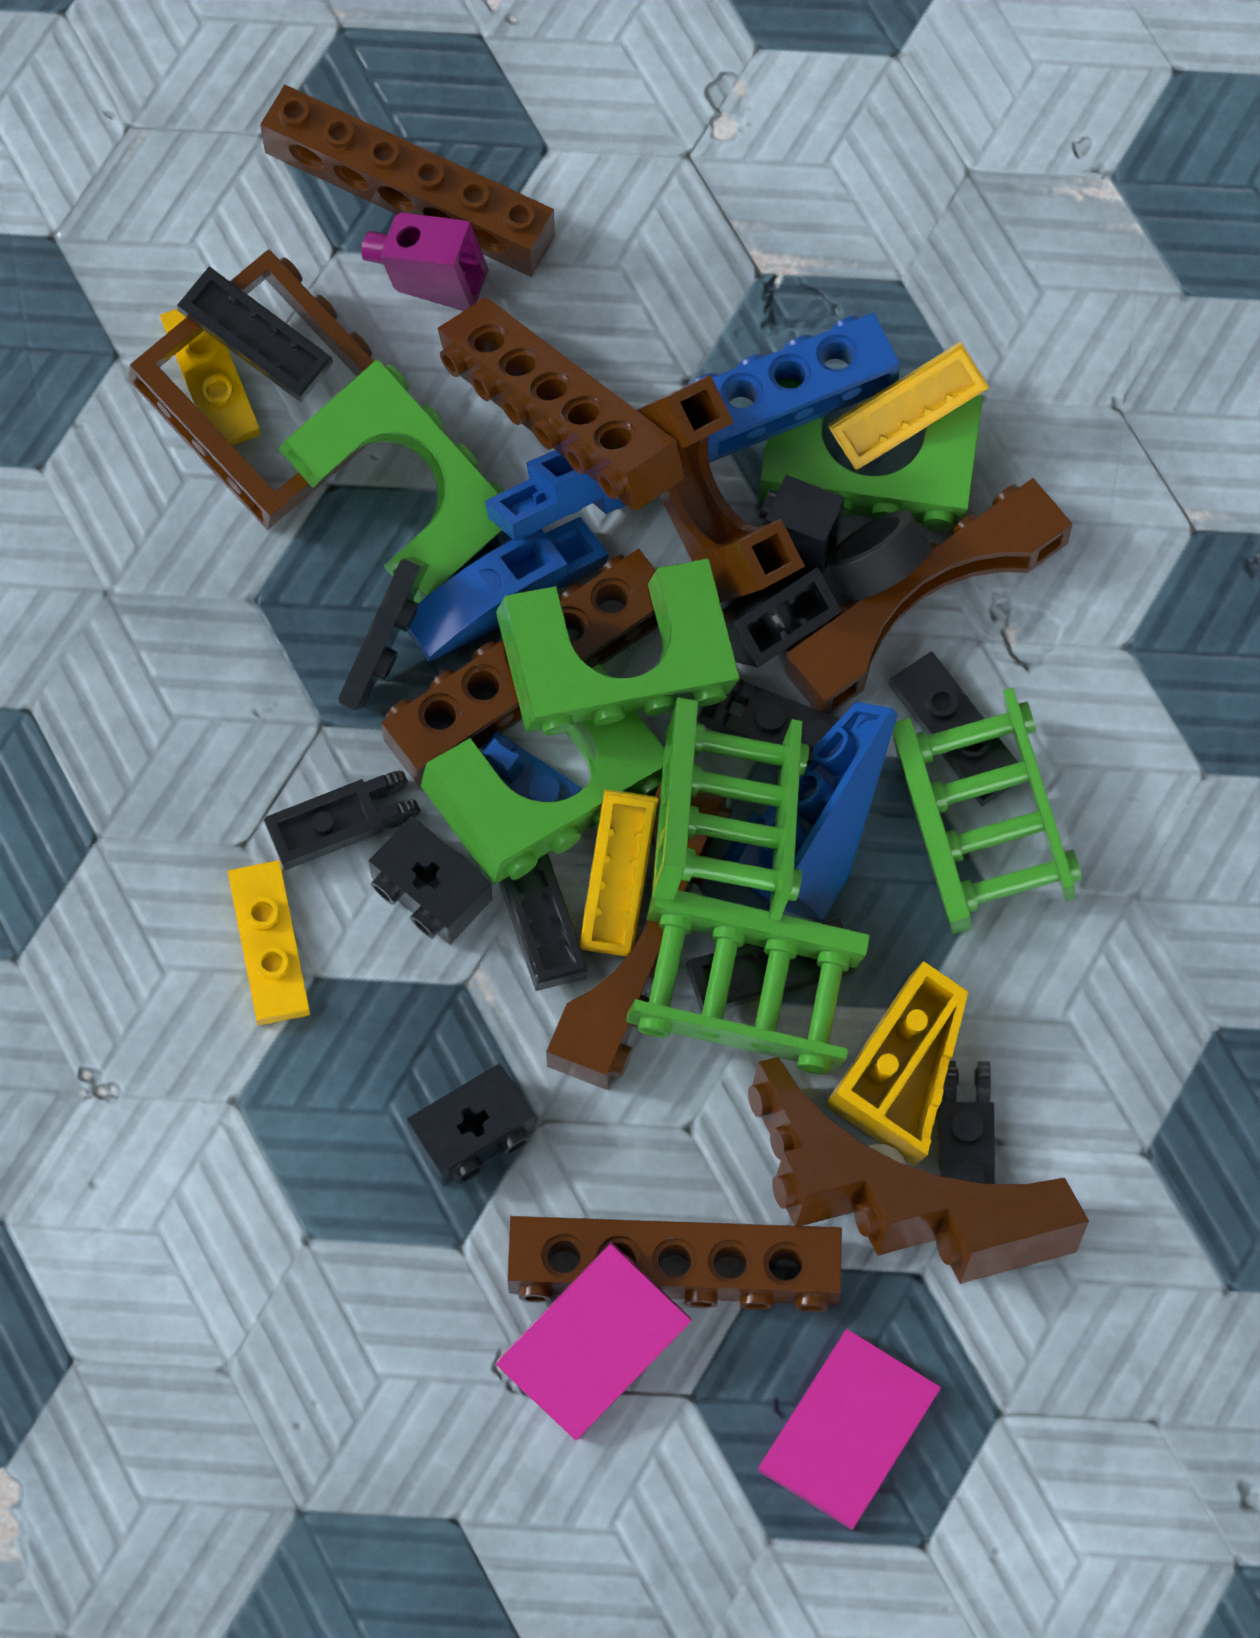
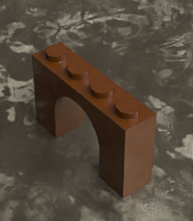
[637,375,805,603]

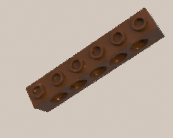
[260,84,555,277]
[437,297,685,512]
[381,548,659,789]
[507,1216,842,1312]

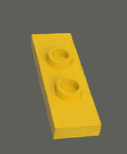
[160,309,261,446]
[828,341,989,471]
[579,789,658,956]
[227,860,311,1026]

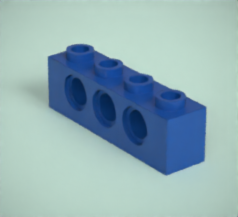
[692,312,900,463]

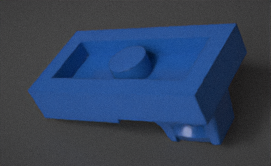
[480,731,582,802]

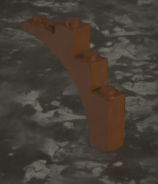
[748,1057,1089,1284]

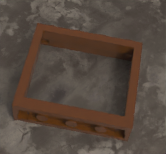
[128,249,407,531]

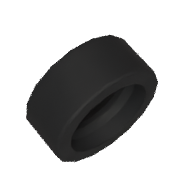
[827,510,932,600]

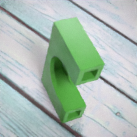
[278,359,506,603]
[759,378,983,532]
[496,559,740,736]
[421,664,664,885]

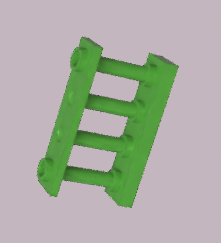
[892,688,1082,934]
[652,697,809,921]
[626,890,870,1075]

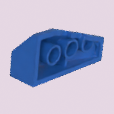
[722,701,898,920]

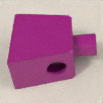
[361,213,489,311]

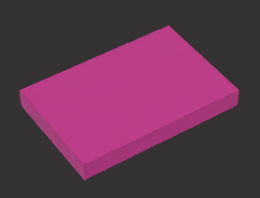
[495,1242,692,1441]
[758,1329,941,1531]

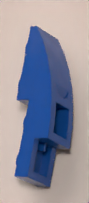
[485,450,627,541]
[407,517,609,662]

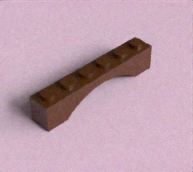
[784,478,1073,715]
[546,781,733,1090]

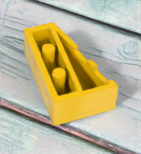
[825,961,969,1166]

